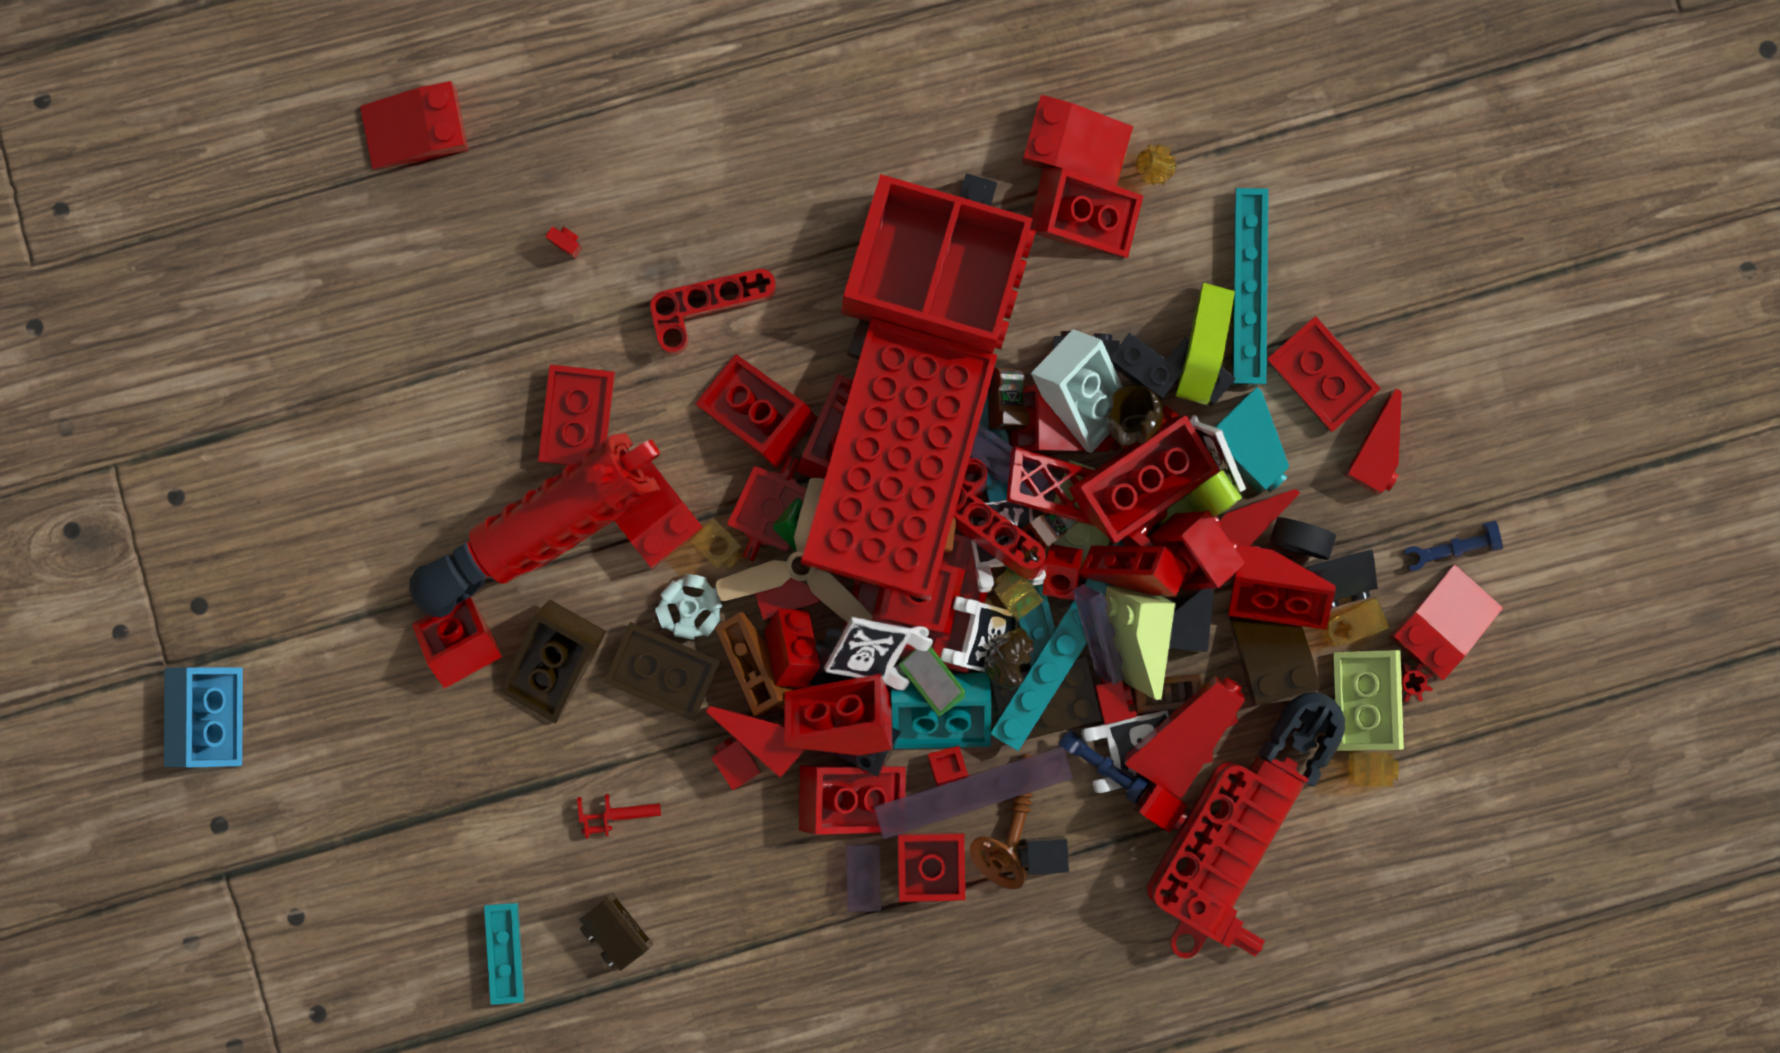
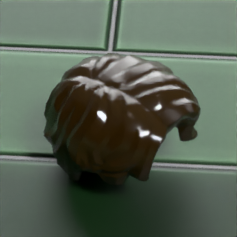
[1104,385,1163,446]
[984,628,1034,691]

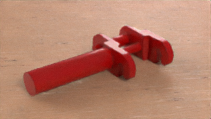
[577,794,662,839]

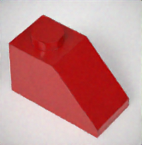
[755,578,822,621]
[1134,783,1188,833]

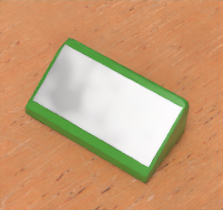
[899,646,965,717]

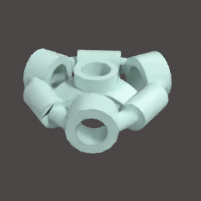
[655,573,722,640]

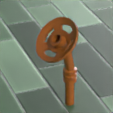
[970,754,1035,889]

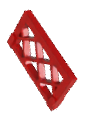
[1006,446,1095,526]

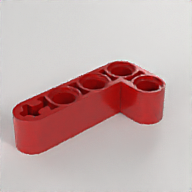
[650,269,776,355]
[953,458,1046,580]

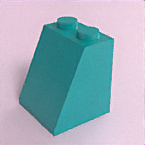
[1214,387,1290,494]

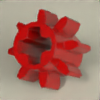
[1401,663,1433,702]

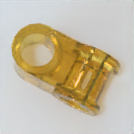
[1322,597,1390,646]

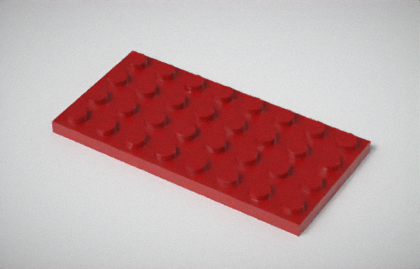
[801,318,998,601]

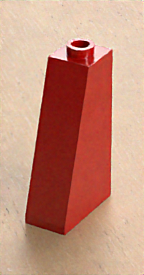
[1124,676,1245,799]

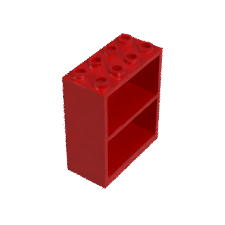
[841,174,1036,353]

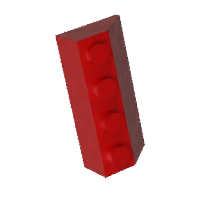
[1068,415,1220,543]

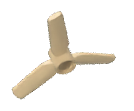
[716,478,872,623]

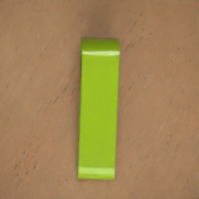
[1175,282,1235,405]
[1158,471,1242,526]

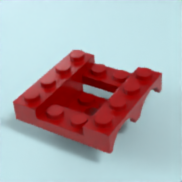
[843,534,993,673]

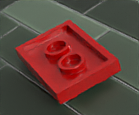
[1267,316,1381,433]
[538,364,616,466]

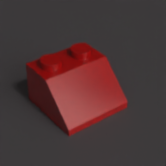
[411,596,502,689]

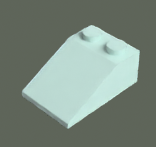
[1031,329,1123,453]

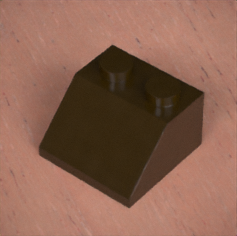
[579,893,654,971]

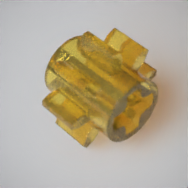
[1136,144,1176,185]

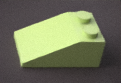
[1102,586,1175,700]

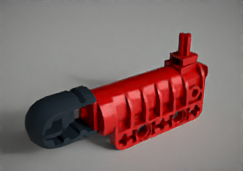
[409,433,661,617]
[1146,692,1345,959]

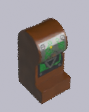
[988,368,1030,431]
[1021,498,1079,550]

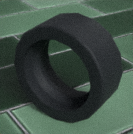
[1270,517,1336,560]

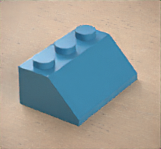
[164,668,243,767]

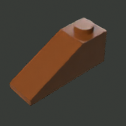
[715,612,795,716]

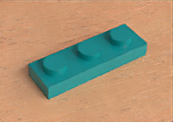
[484,902,525,1005]

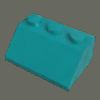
[891,673,991,749]

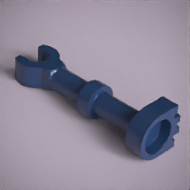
[1404,520,1503,571]
[1058,731,1151,804]

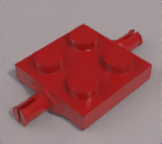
[727,455,807,562]

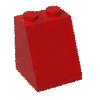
[1009,384,1111,454]

